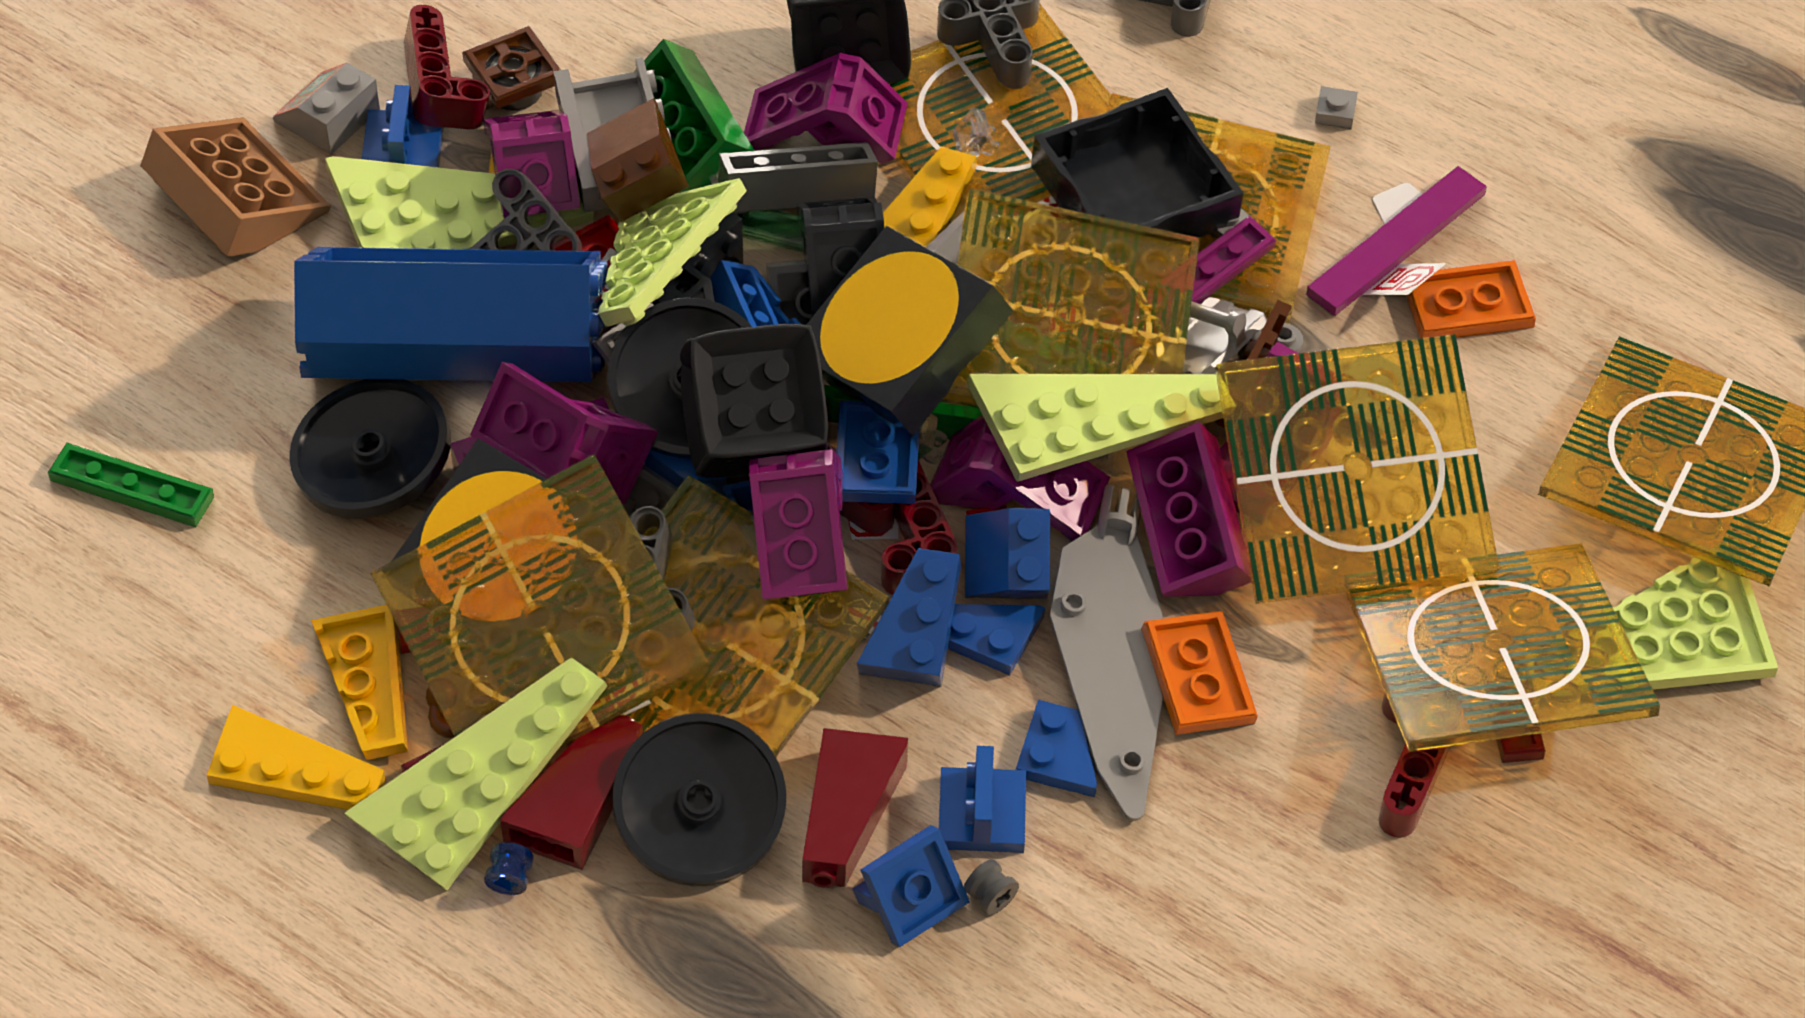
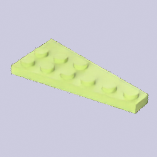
[966,374,1236,482]
[344,657,607,891]

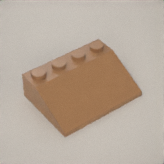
[140,117,331,257]

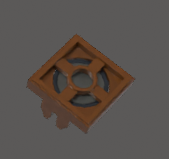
[462,26,561,110]

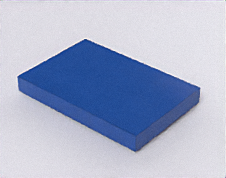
[836,400,920,504]

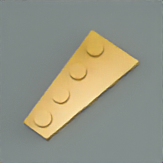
[883,147,977,247]
[311,603,408,760]
[206,705,386,810]

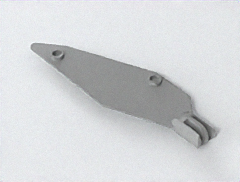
[1049,485,1164,821]

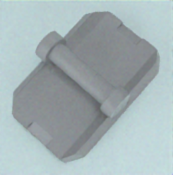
[1153,294,1267,374]

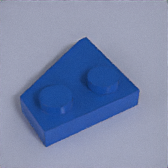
[948,604,1045,676]
[1016,700,1097,797]

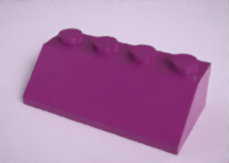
[1126,422,1254,597]

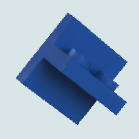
[361,85,444,168]
[939,746,1026,853]
[852,825,970,947]

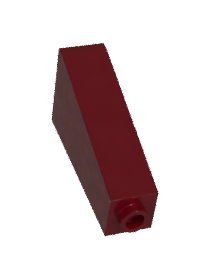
[500,711,643,870]
[802,728,908,888]

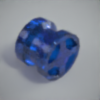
[484,842,534,895]

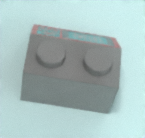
[273,63,380,155]

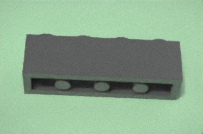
[718,142,878,214]

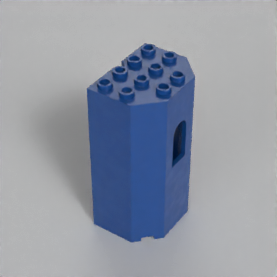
[294,247,608,382]

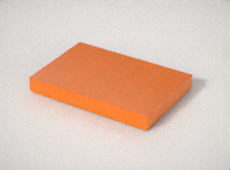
[1406,260,1536,342]
[1141,611,1258,735]

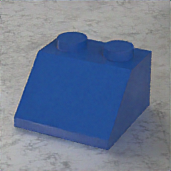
[965,508,1050,599]

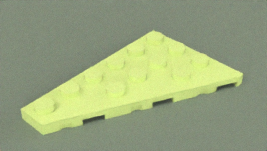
[325,156,594,249]
[598,178,747,326]
[1522,536,1778,702]

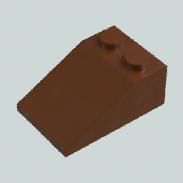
[587,98,689,222]

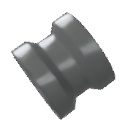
[964,859,1019,915]

